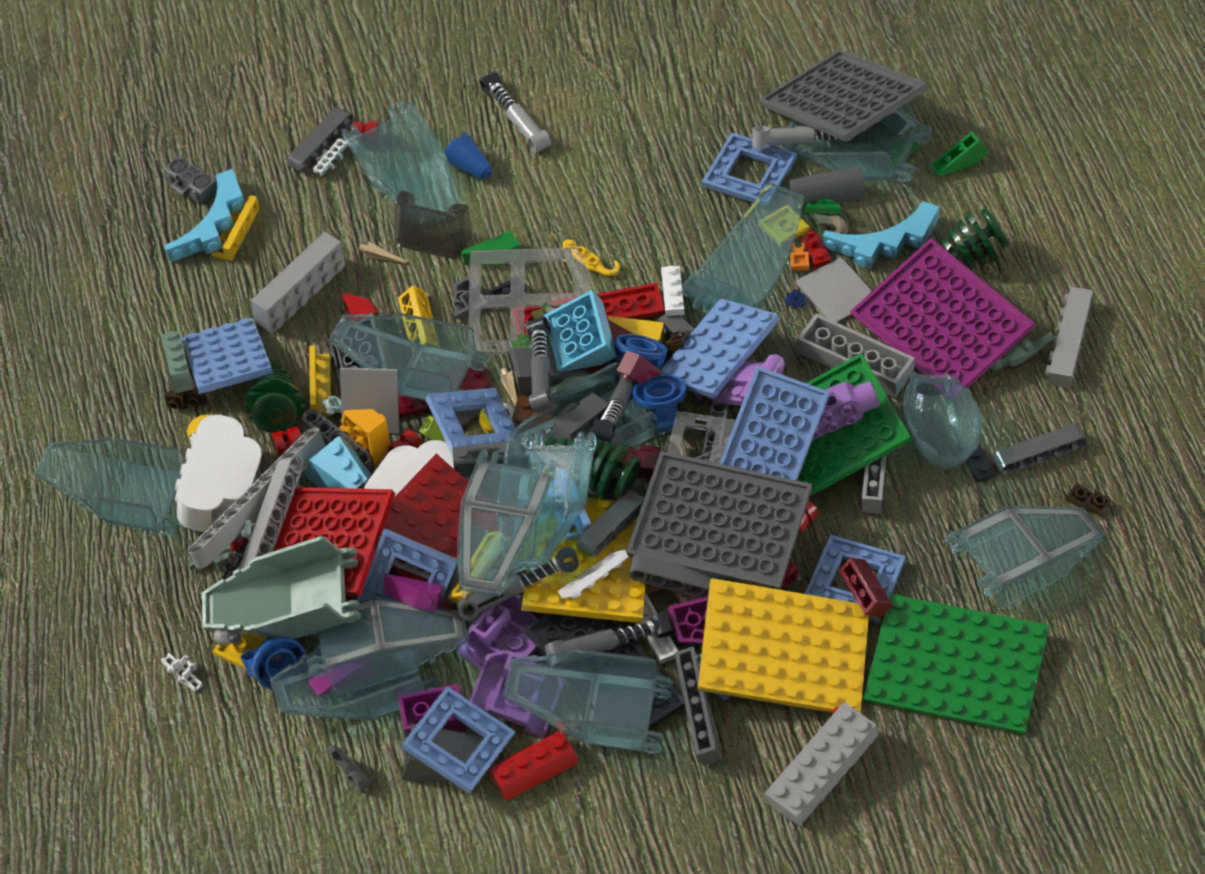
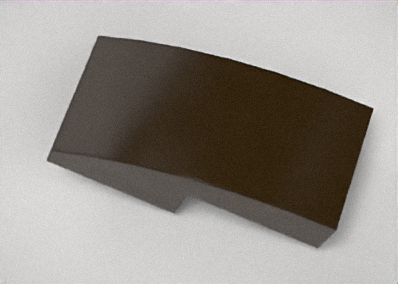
[662,330,691,356]
[164,388,207,409]
[1065,482,1112,515]

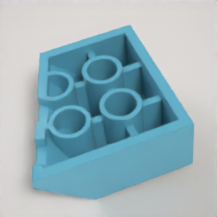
[304,436,371,489]

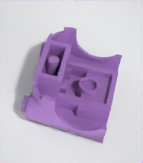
[694,354,785,406]
[458,595,538,670]
[470,650,563,738]

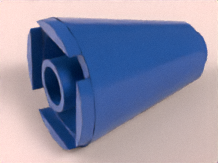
[443,132,492,180]

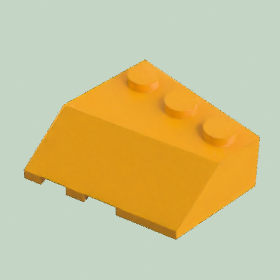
[339,409,391,468]

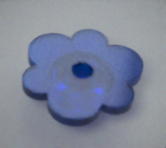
[785,290,806,308]

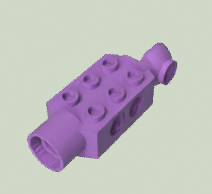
[813,381,881,439]

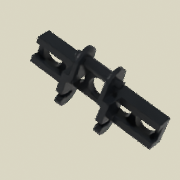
[220,543,248,580]

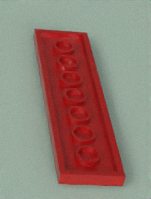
[512,282,665,343]

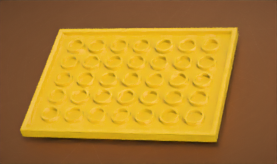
[521,493,645,623]
[698,578,869,713]

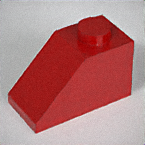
[342,293,379,323]

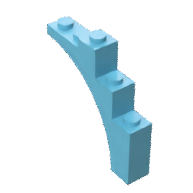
[164,169,246,262]
[823,201,940,269]

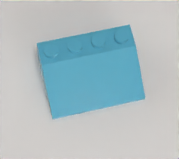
[544,290,617,372]

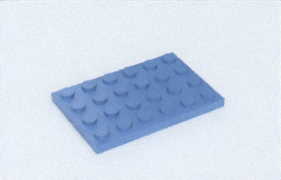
[661,299,780,398]
[181,318,273,394]
[719,366,831,481]

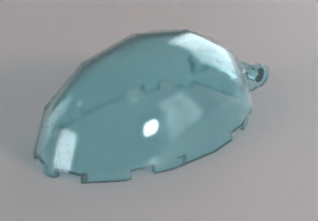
[903,372,982,469]

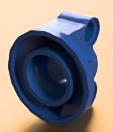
[607,334,668,374]
[633,374,686,433]
[241,637,308,690]

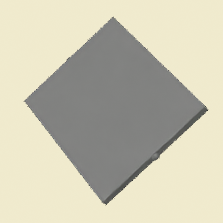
[795,257,872,323]
[340,368,400,434]

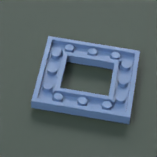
[702,133,797,207]
[426,388,522,456]
[357,529,458,632]
[805,535,906,623]
[401,686,515,794]

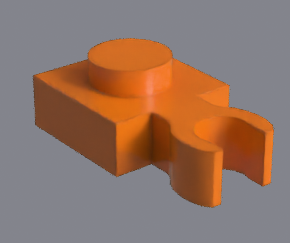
[790,242,809,271]

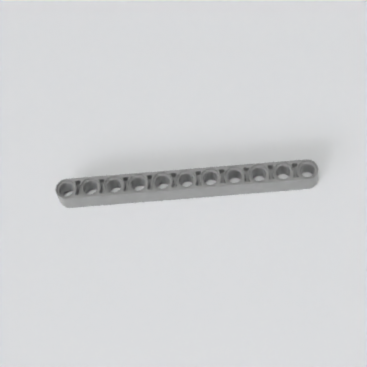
[188,427,326,569]
[214,456,303,646]

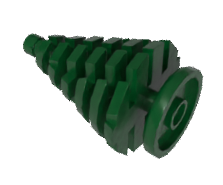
[941,208,1009,267]
[244,360,305,433]
[544,437,641,501]

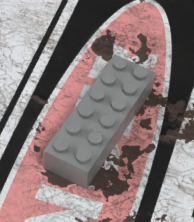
[251,232,345,334]
[797,313,915,398]
[765,702,878,827]

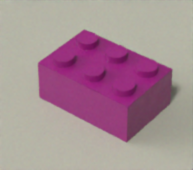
[398,684,467,738]

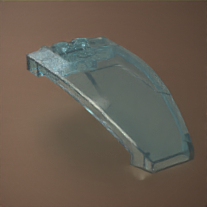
[682,183,804,313]

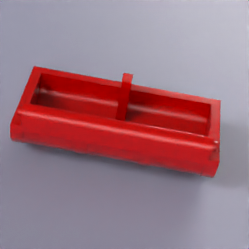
[487,731,578,801]

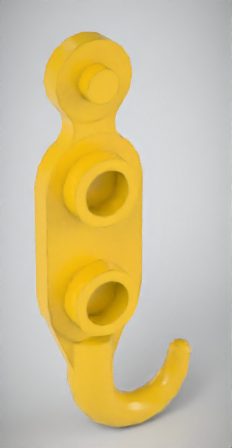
[562,240,620,276]

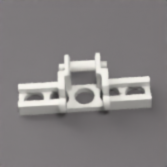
[313,139,347,175]
[161,653,203,693]

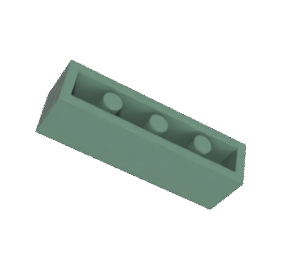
[161,331,193,394]

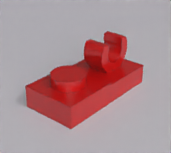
[801,231,831,269]

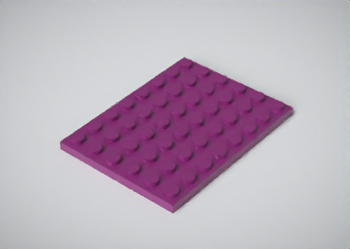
[850,238,1035,402]

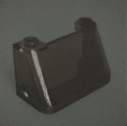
[394,190,472,259]

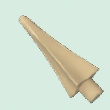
[359,241,407,264]
[500,368,518,406]

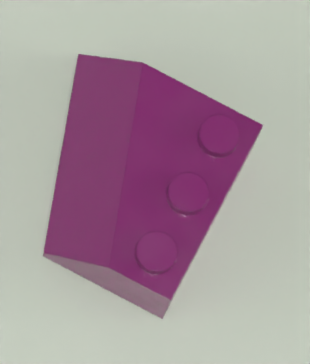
[668,597,708,644]

